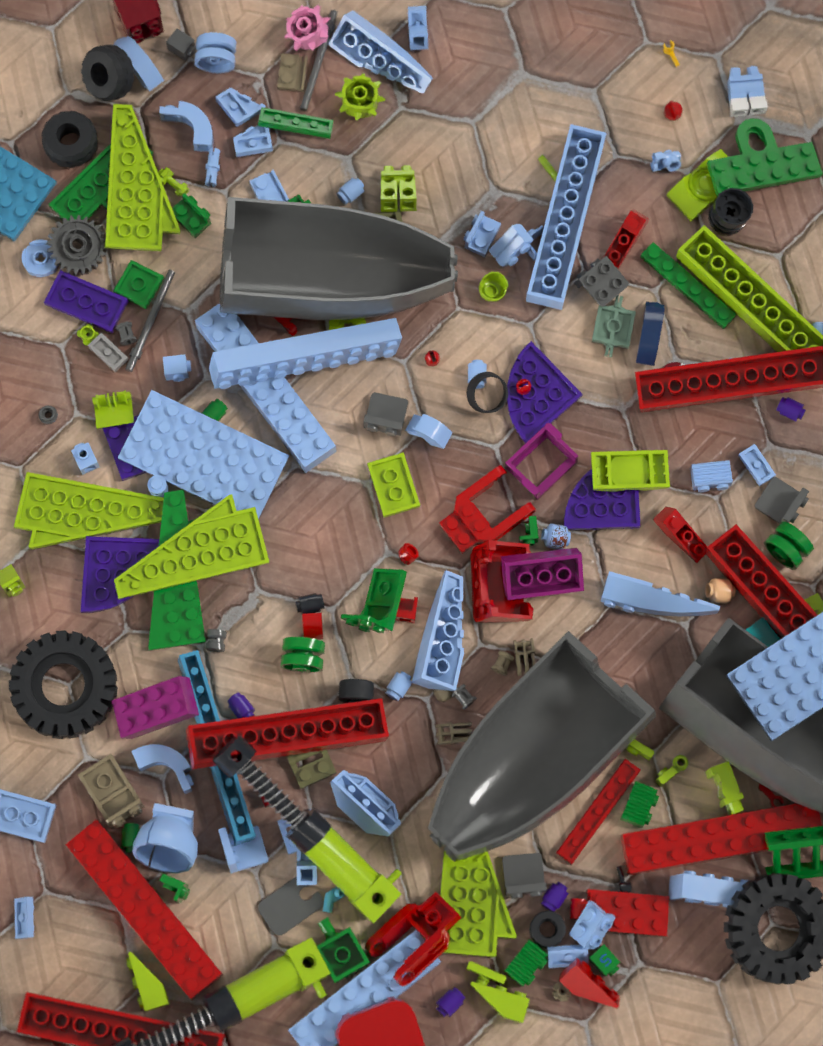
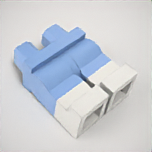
[727,66,768,117]

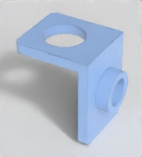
[527,225,544,261]

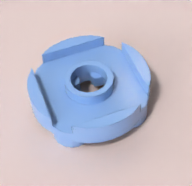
[22,239,59,277]

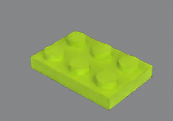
[367,452,420,518]

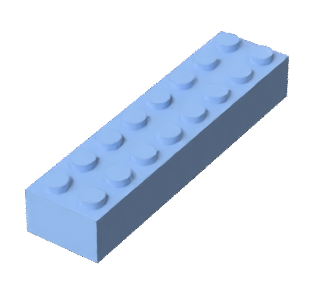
[288,930,441,1046]

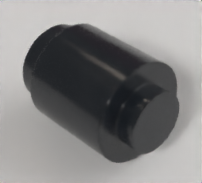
[295,593,325,614]

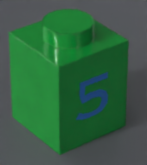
[588,945,620,977]

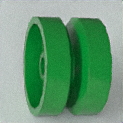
[764,521,814,570]
[280,637,325,673]

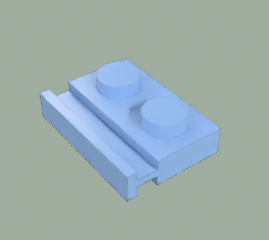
[249,170,289,202]

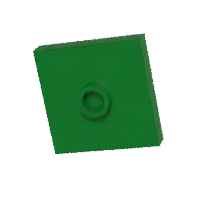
[113,260,164,309]

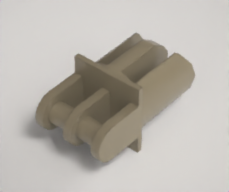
[513,638,536,676]
[435,722,472,745]

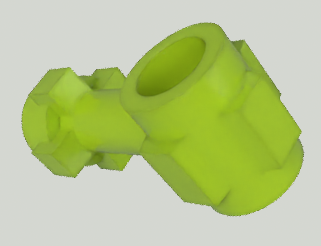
[158,167,189,197]

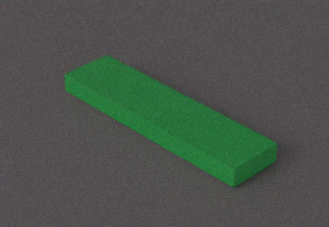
[258,107,334,139]

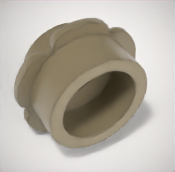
[553,982,572,1002]

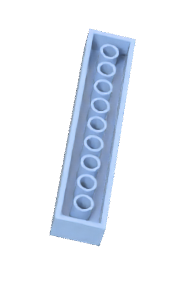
[526,124,606,310]
[195,303,336,473]
[209,318,402,389]

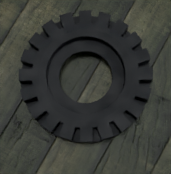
[9,630,118,739]
[724,873,823,985]

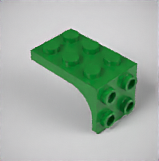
[341,568,407,633]

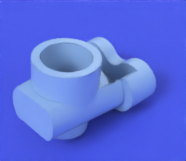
[650,150,681,172]

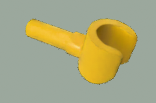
[663,40,680,67]

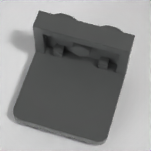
[574,256,629,307]
[363,392,408,436]
[755,477,809,524]
[502,853,547,899]

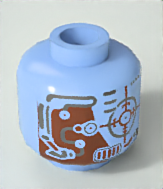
[541,523,571,550]

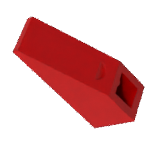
[603,210,649,268]
[653,507,707,563]
[559,958,620,1008]

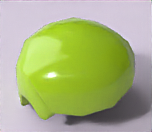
[479,272,508,302]

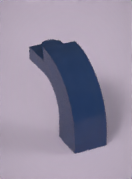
[636,302,665,366]

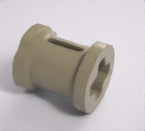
[491,651,515,676]

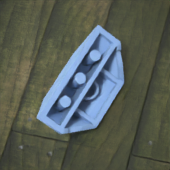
[330,770,401,836]

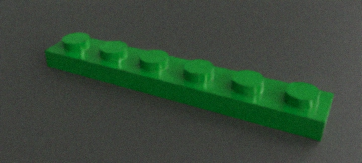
[640,242,737,330]

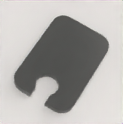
[258,876,324,935]

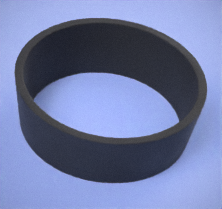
[466,372,508,413]

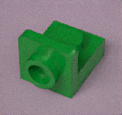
[519,516,539,546]

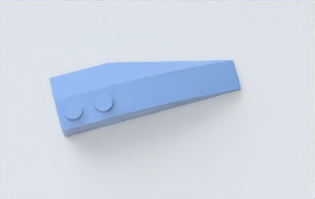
[328,10,433,93]
[411,570,464,691]
[600,571,720,616]

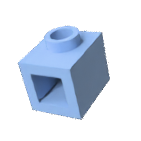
[163,354,191,382]
[71,443,100,475]

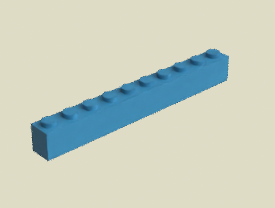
[177,650,256,846]

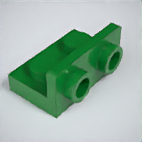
[172,193,211,238]
[160,873,190,903]

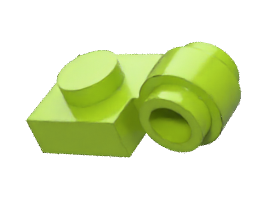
[656,755,689,787]

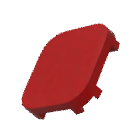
[335,997,425,1046]

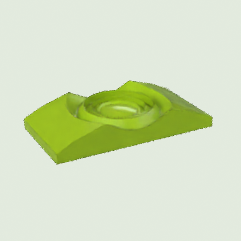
[666,149,728,222]
[591,450,670,492]

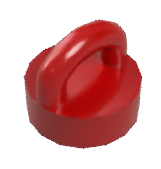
[664,101,683,121]
[399,543,419,565]

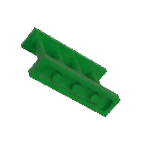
[765,826,823,879]

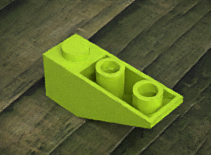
[126,952,170,1012]
[470,979,530,1023]

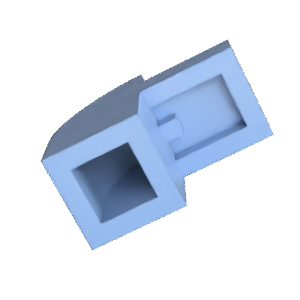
[408,6,428,50]
[405,414,453,449]
[297,848,318,885]

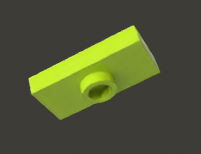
[626,739,655,761]
[466,961,506,985]

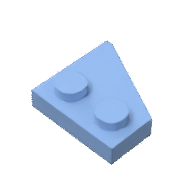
[215,88,266,127]
[233,125,273,157]

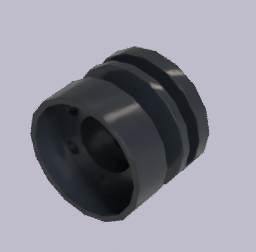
[708,188,753,236]

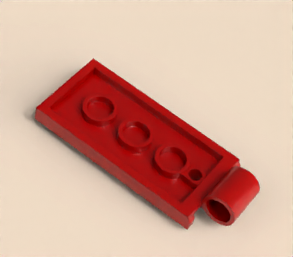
[570,889,669,937]

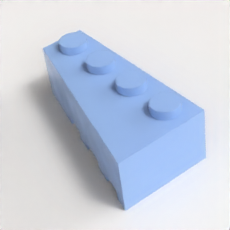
[668,871,749,907]

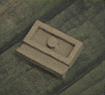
[277,53,308,92]

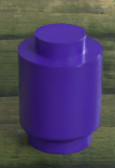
[776,397,806,422]
[227,692,255,718]
[541,882,569,912]
[436,987,466,1017]

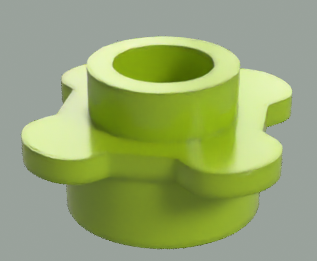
[77,324,99,346]

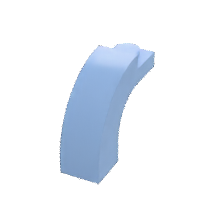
[113,36,164,91]
[159,101,214,152]
[132,744,194,794]

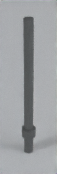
[300,10,338,111]
[125,270,175,372]

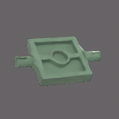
[592,295,636,358]

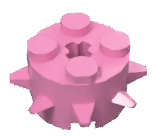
[284,5,330,51]

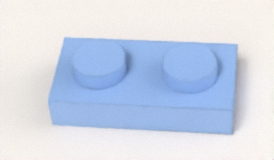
[738,444,776,487]
[14,897,34,939]
[547,945,589,968]

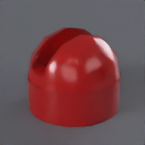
[425,350,440,366]
[516,379,531,395]

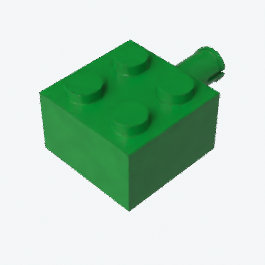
[317,917,370,984]

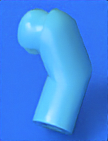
[323,887,345,913]

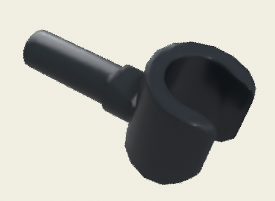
[616,866,632,893]

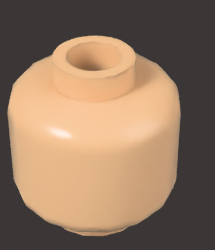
[705,578,735,603]

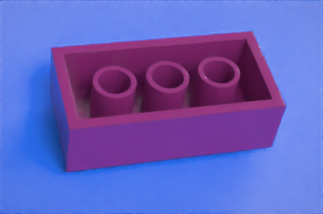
[501,548,584,600]
[112,676,199,739]

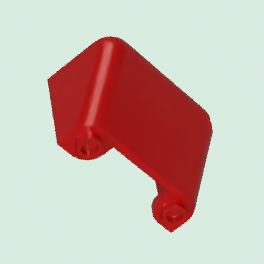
[471,540,534,623]

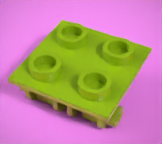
[92,390,134,429]

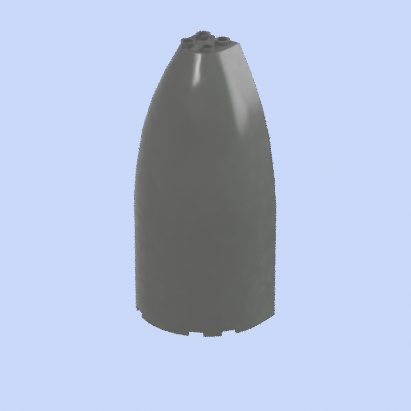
[220,197,458,320]
[659,617,823,813]
[428,631,656,862]

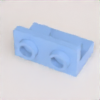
[463,211,501,257]

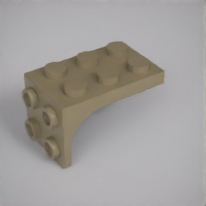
[78,754,145,829]

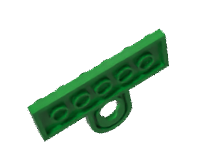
[707,118,823,196]
[49,143,153,221]

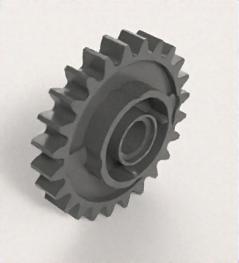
[46,215,106,276]

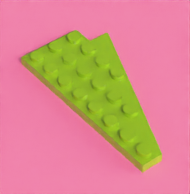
[105,104,180,251]
[14,472,164,550]
[114,494,269,599]
[440,847,516,957]

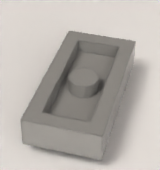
[88,333,128,372]

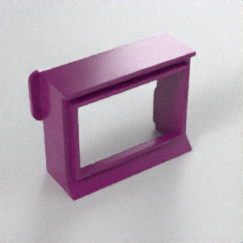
[505,423,578,500]

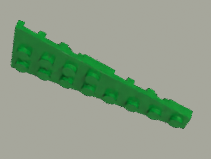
[148,490,206,651]

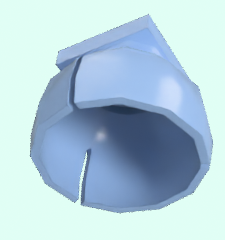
[132,803,198,873]

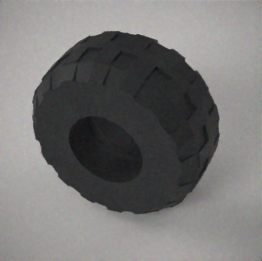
[81,44,135,101]
[41,111,98,168]

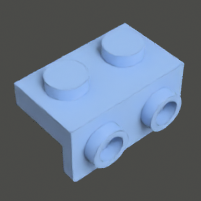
[569,901,615,950]

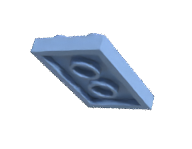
[0,789,57,843]

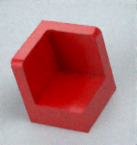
[396,597,418,623]

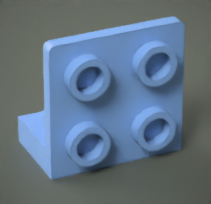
[218,826,268,873]

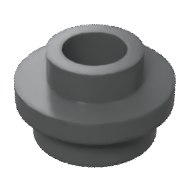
[38,405,58,424]

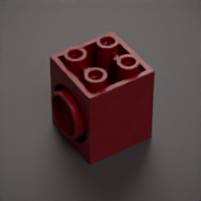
[112,0,164,44]

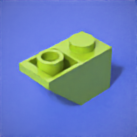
[0,564,25,597]

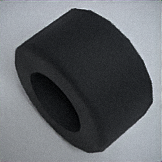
[339,679,374,703]
[529,911,566,948]

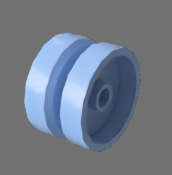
[195,32,237,73]

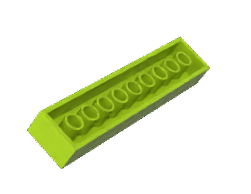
[676,225,823,352]

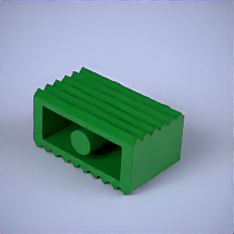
[620,781,659,828]
[504,940,548,987]

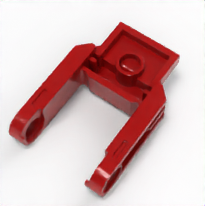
[439,465,537,554]
[365,892,461,986]

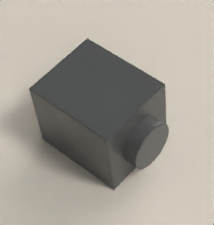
[166,28,196,61]

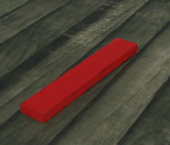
[556,758,641,865]

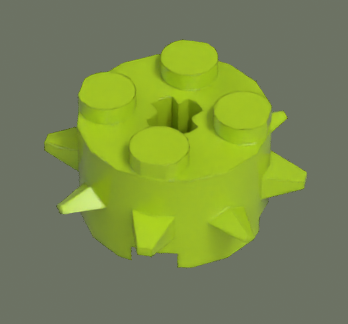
[335,73,385,120]

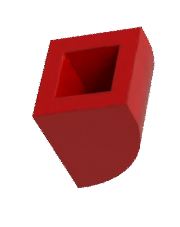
[302,613,323,640]

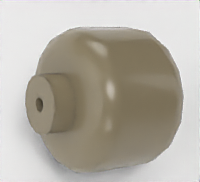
[433,689,454,702]

